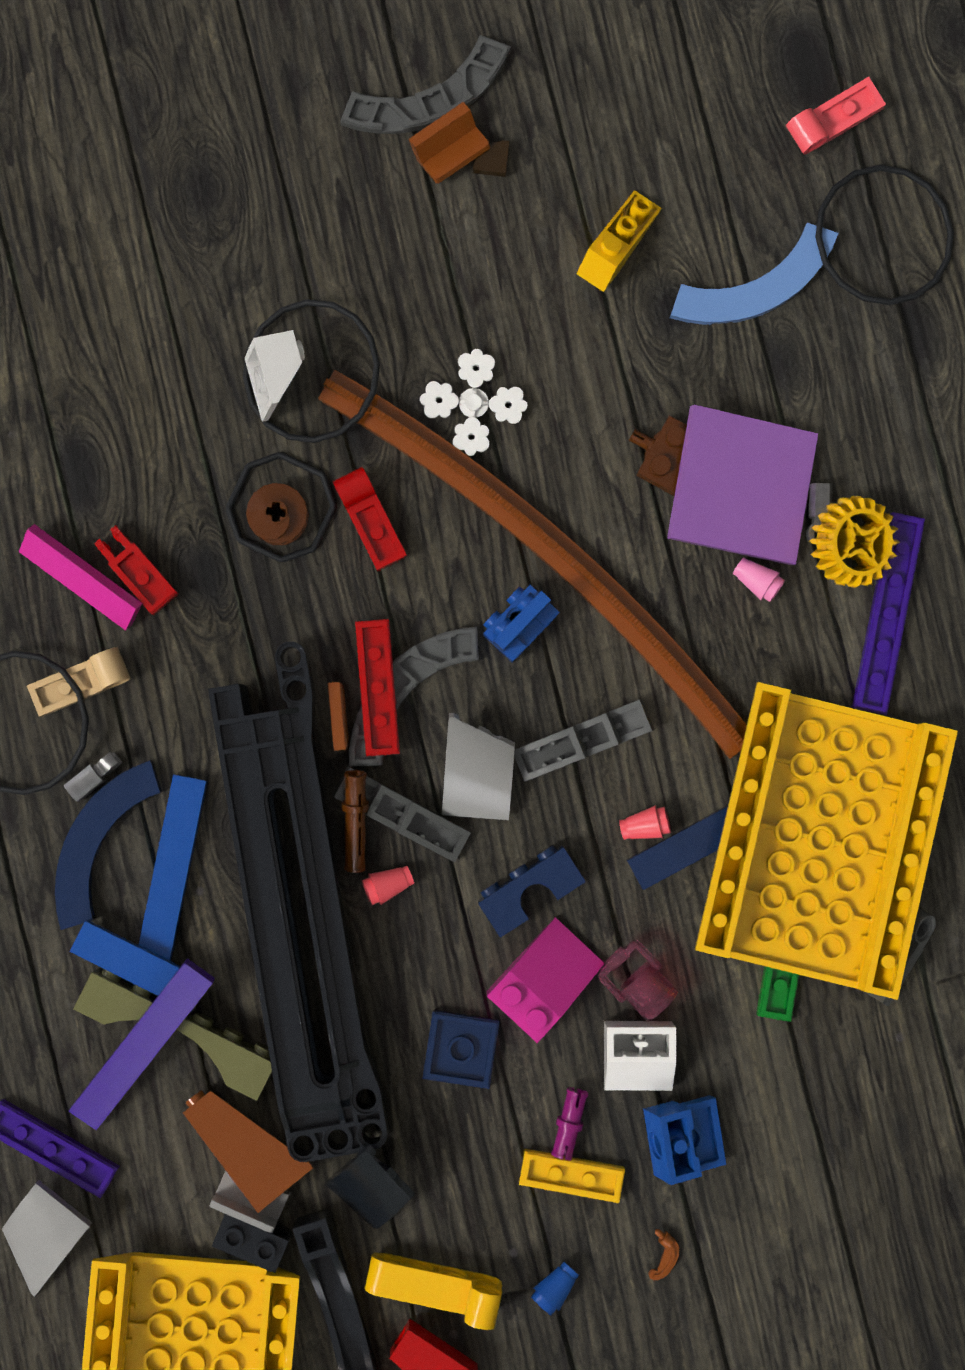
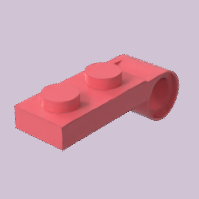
[786,77,886,155]

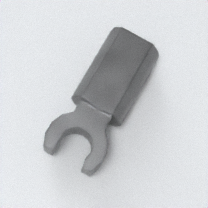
[806,483,832,542]
[64,752,123,802]

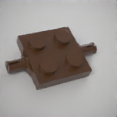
[629,416,687,496]

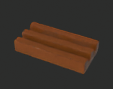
[328,682,350,751]

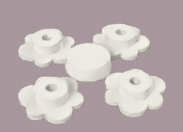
[420,349,528,456]

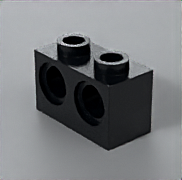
[212,1214,293,1273]

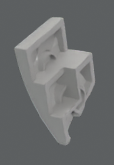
[442,713,515,820]
[2,1180,92,1297]

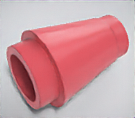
[619,805,671,840]
[362,866,414,905]

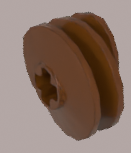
[246,483,309,545]

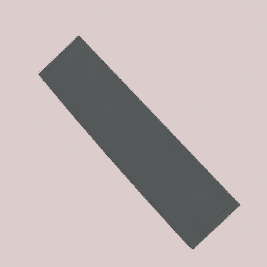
[514,699,655,782]
[332,766,471,862]

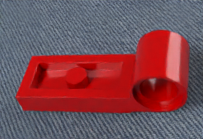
[332,467,407,572]

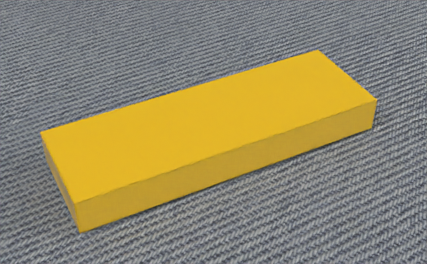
[519,1149,625,1203]

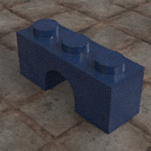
[478,845,586,938]

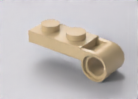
[27,647,131,717]

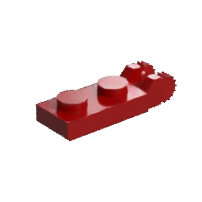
[94,525,179,616]

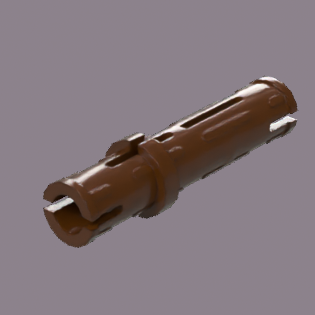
[342,770,369,873]

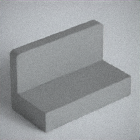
[209,1170,290,1233]

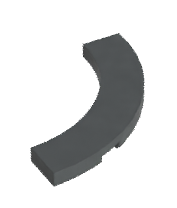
[340,35,511,134]
[349,627,479,767]

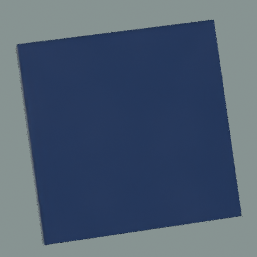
[422,1010,500,1089]

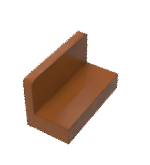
[408,102,490,184]

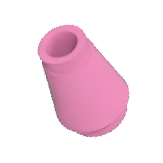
[733,558,785,602]

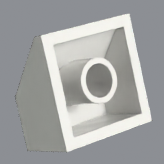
[244,330,305,422]

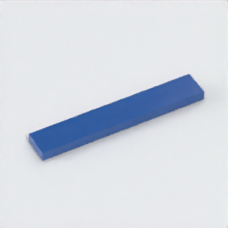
[139,774,208,961]

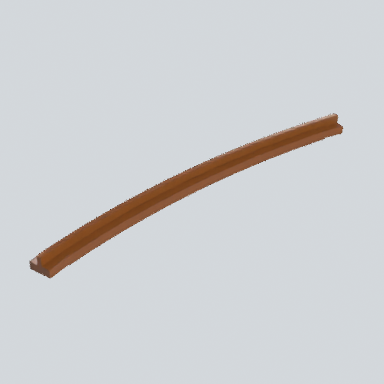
[318,370,747,759]

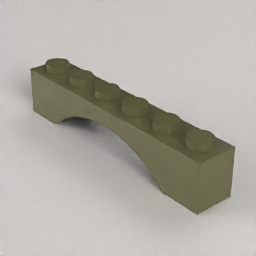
[73,968,272,1101]

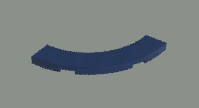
[55,760,162,930]

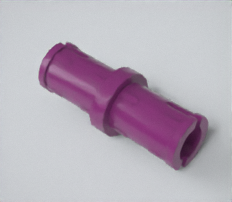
[551,1087,588,1160]

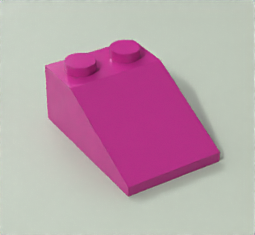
[487,917,605,1043]

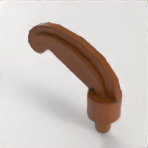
[648,1229,679,1280]

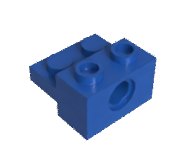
[483,585,560,663]
[643,1095,726,1185]

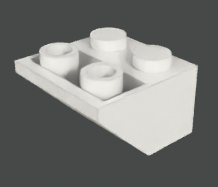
[604,1021,676,1091]

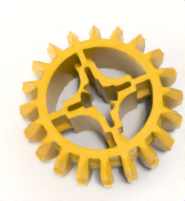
[809,496,900,587]

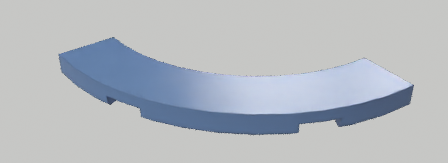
[670,222,838,325]

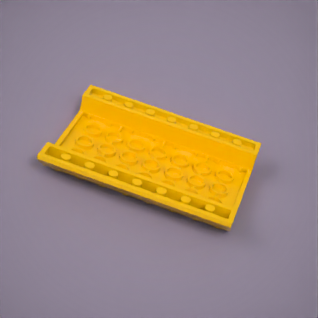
[695,682,958,1000]
[82,1252,300,1370]

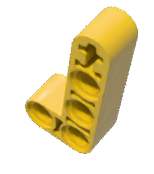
[365,1253,502,1330]

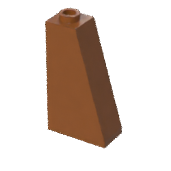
[183,1090,313,1213]

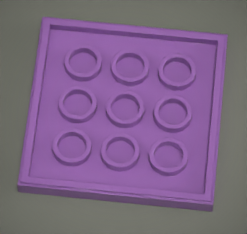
[667,405,818,565]

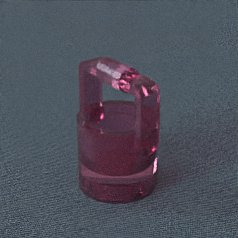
[599,940,679,1022]

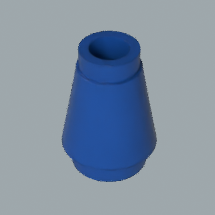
[531,1262,579,1316]

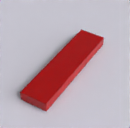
[355,619,400,757]

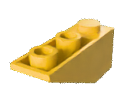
[576,190,662,292]

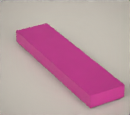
[19,524,142,631]

